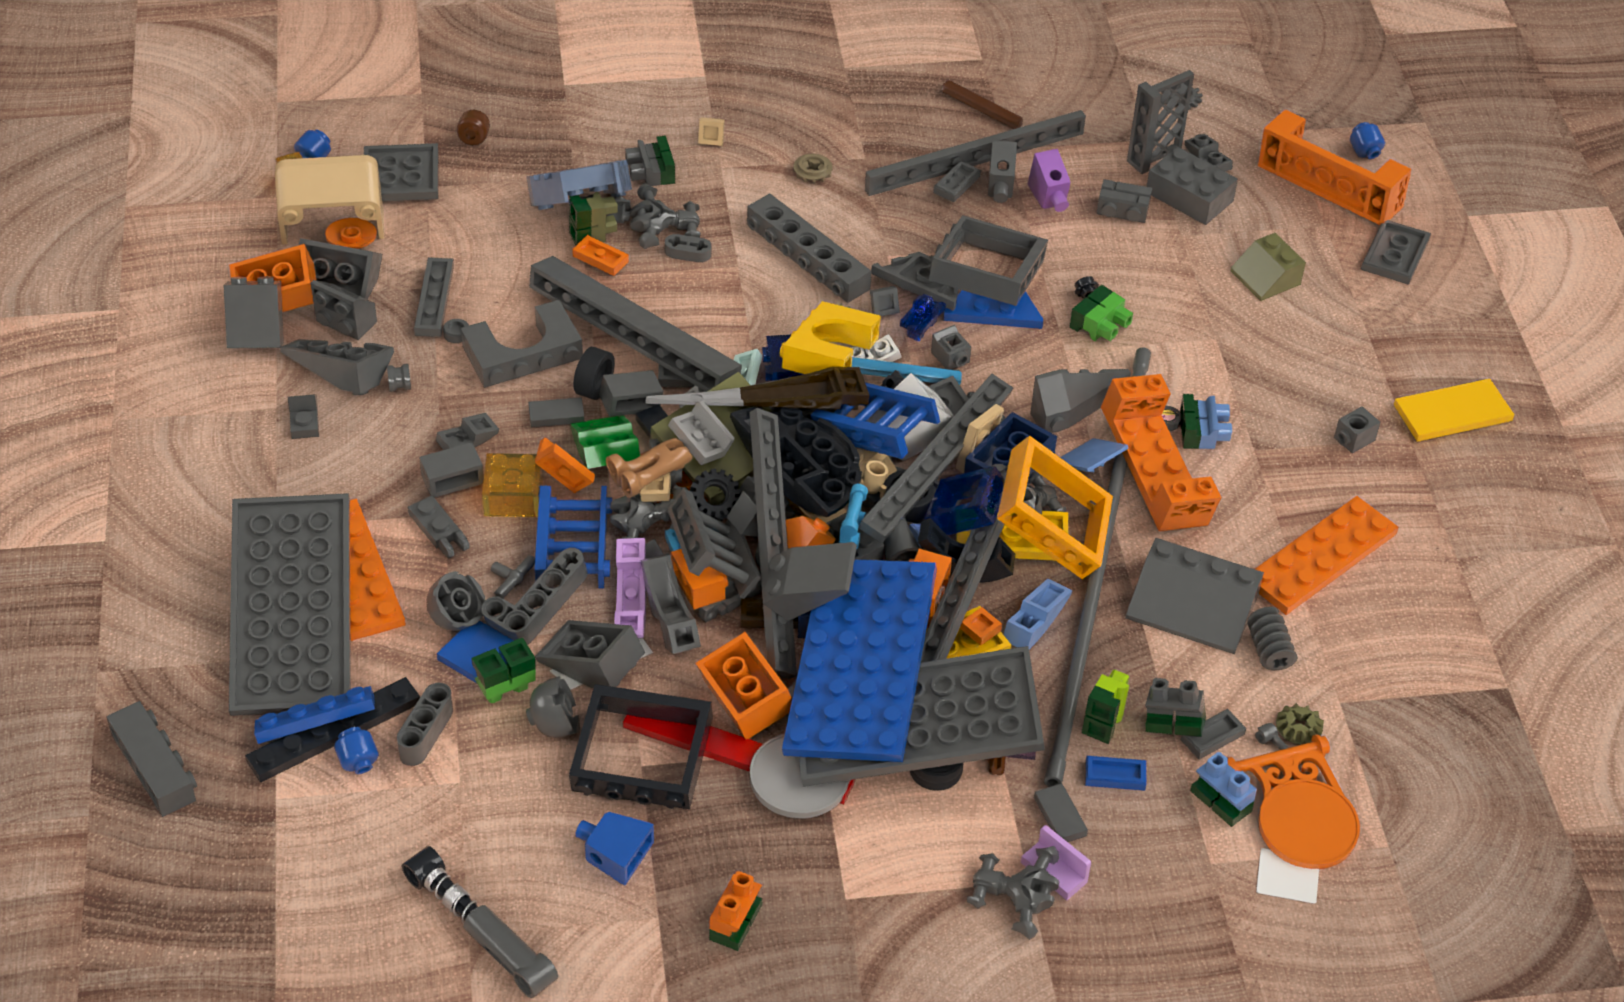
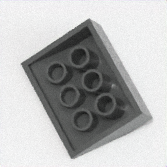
[1125,538,1264,654]

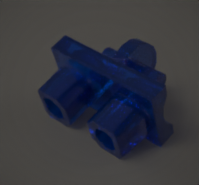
[900,294,946,341]

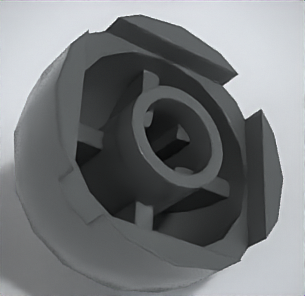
[426,571,485,631]
[526,676,580,738]

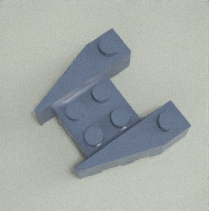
[526,160,632,210]

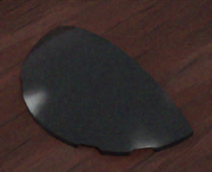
[730,407,862,517]

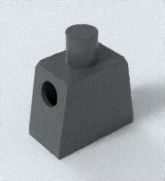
[988,140,1017,203]

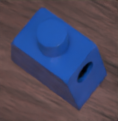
[575,812,654,885]

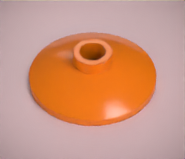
[325,218,377,249]

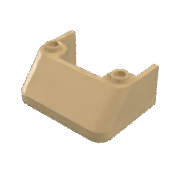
[275,155,384,245]

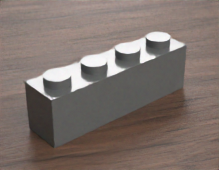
[106,701,197,817]

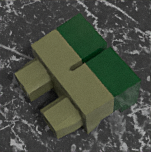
[569,191,618,246]

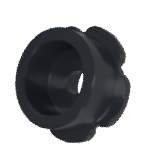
[1074,276,1099,299]

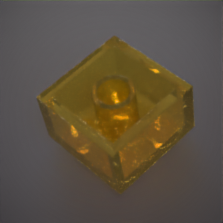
[482,453,543,517]

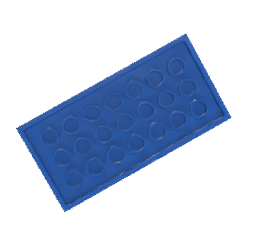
[782,560,937,762]

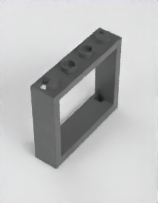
[927,215,1048,306]

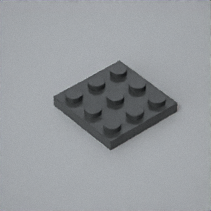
[364,143,439,201]

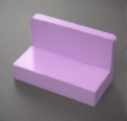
[1021,825,1091,900]

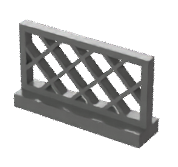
[1127,70,1194,174]

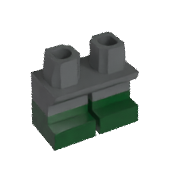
[625,135,675,186]
[1145,678,1206,737]

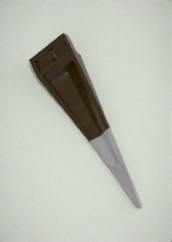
[646,367,869,409]

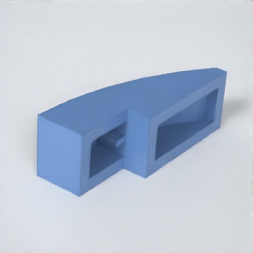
[1003,579,1072,649]

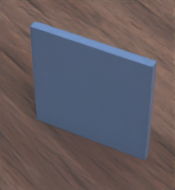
[1060,438,1129,473]

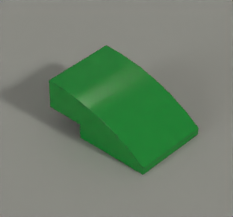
[570,415,640,469]

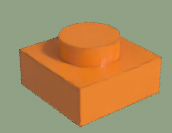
[960,607,1002,646]

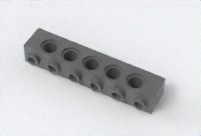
[747,193,872,303]

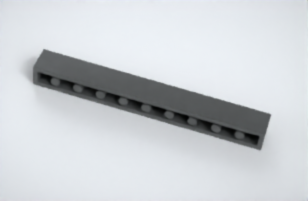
[529,256,742,392]

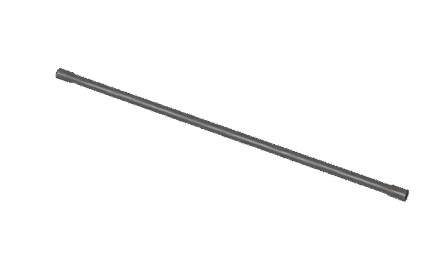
[1044,347,1151,787]

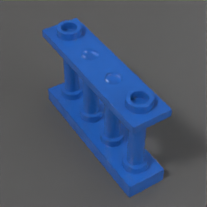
[810,382,940,459]
[535,486,613,588]

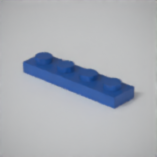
[254,686,375,744]

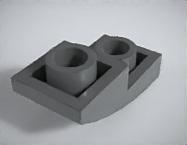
[1185,134,1233,172]

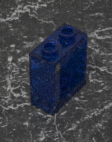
[924,466,1005,535]

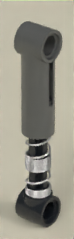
[401,846,558,998]

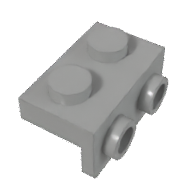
[668,400,734,465]

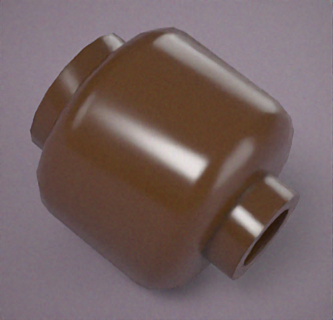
[456,109,490,146]

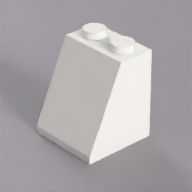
[867,373,954,461]

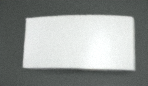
[850,334,902,362]

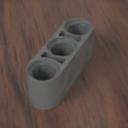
[397,682,453,766]

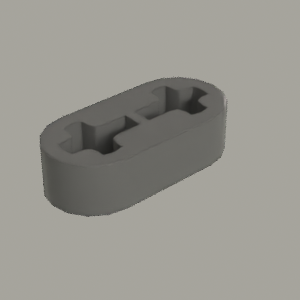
[665,234,712,262]

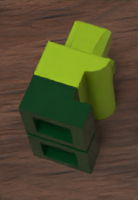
[1082,670,1129,744]

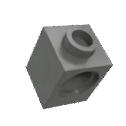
[1334,406,1381,454]

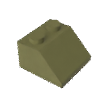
[1230,233,1306,301]

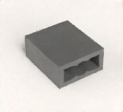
[223,276,284,348]

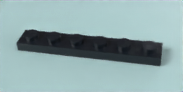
[245,677,420,783]

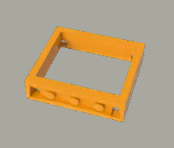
[997,436,1113,579]

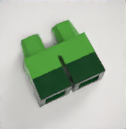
[1069,284,1133,341]
[471,637,536,704]

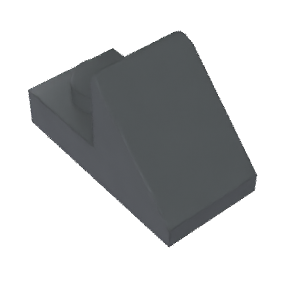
[288,394,319,439]

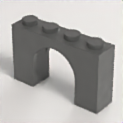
[461,300,583,388]

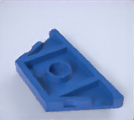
[943,290,1043,329]

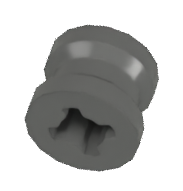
[387,364,411,392]

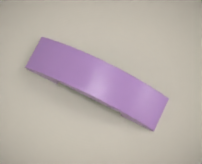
[614,538,646,638]

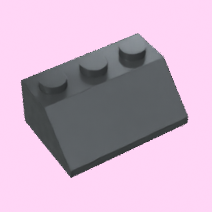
[299,238,383,300]

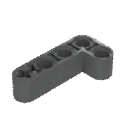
[481,548,588,645]

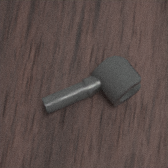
[1255,723,1290,750]

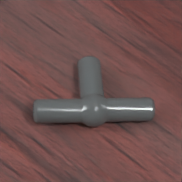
[491,555,535,599]

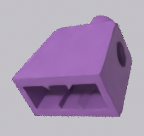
[1027,149,1070,212]

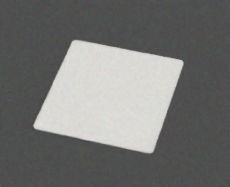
[1256,848,1319,904]

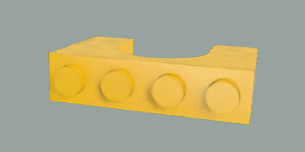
[780,301,881,374]

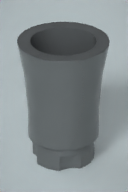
[883,517,923,562]

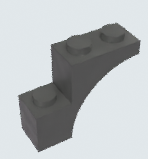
[640,553,701,654]

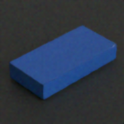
[1085,755,1146,791]

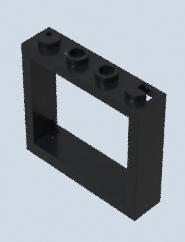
[569,684,713,810]

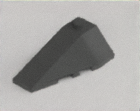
[280,339,394,395]
[1030,369,1131,433]

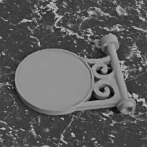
[750,685,851,818]

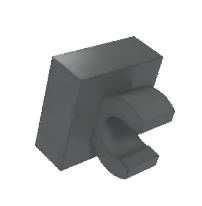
[870,286,900,316]

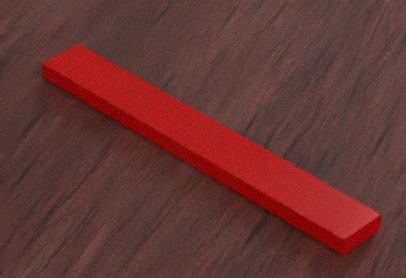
[623,715,855,805]

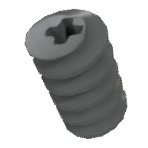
[1247,607,1298,671]

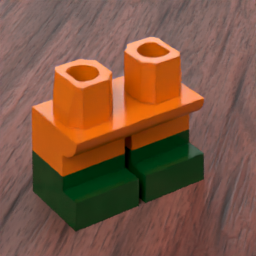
[709,871,762,951]

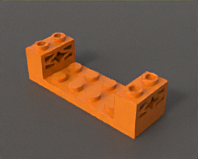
[1258,109,1412,225]
[1101,374,1222,531]

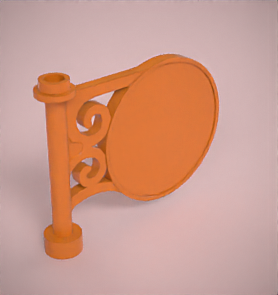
[1227,734,1360,869]

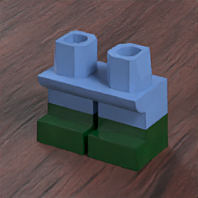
[1180,394,1232,449]
[1190,752,1257,827]

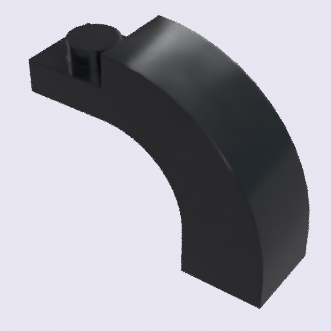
[918,518,1016,583]

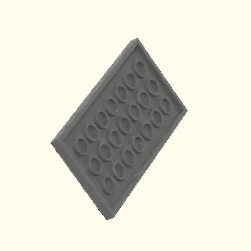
[229,493,351,716]
[793,646,1045,787]

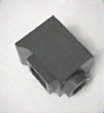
[931,325,971,370]

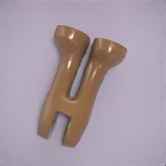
[606,438,692,498]

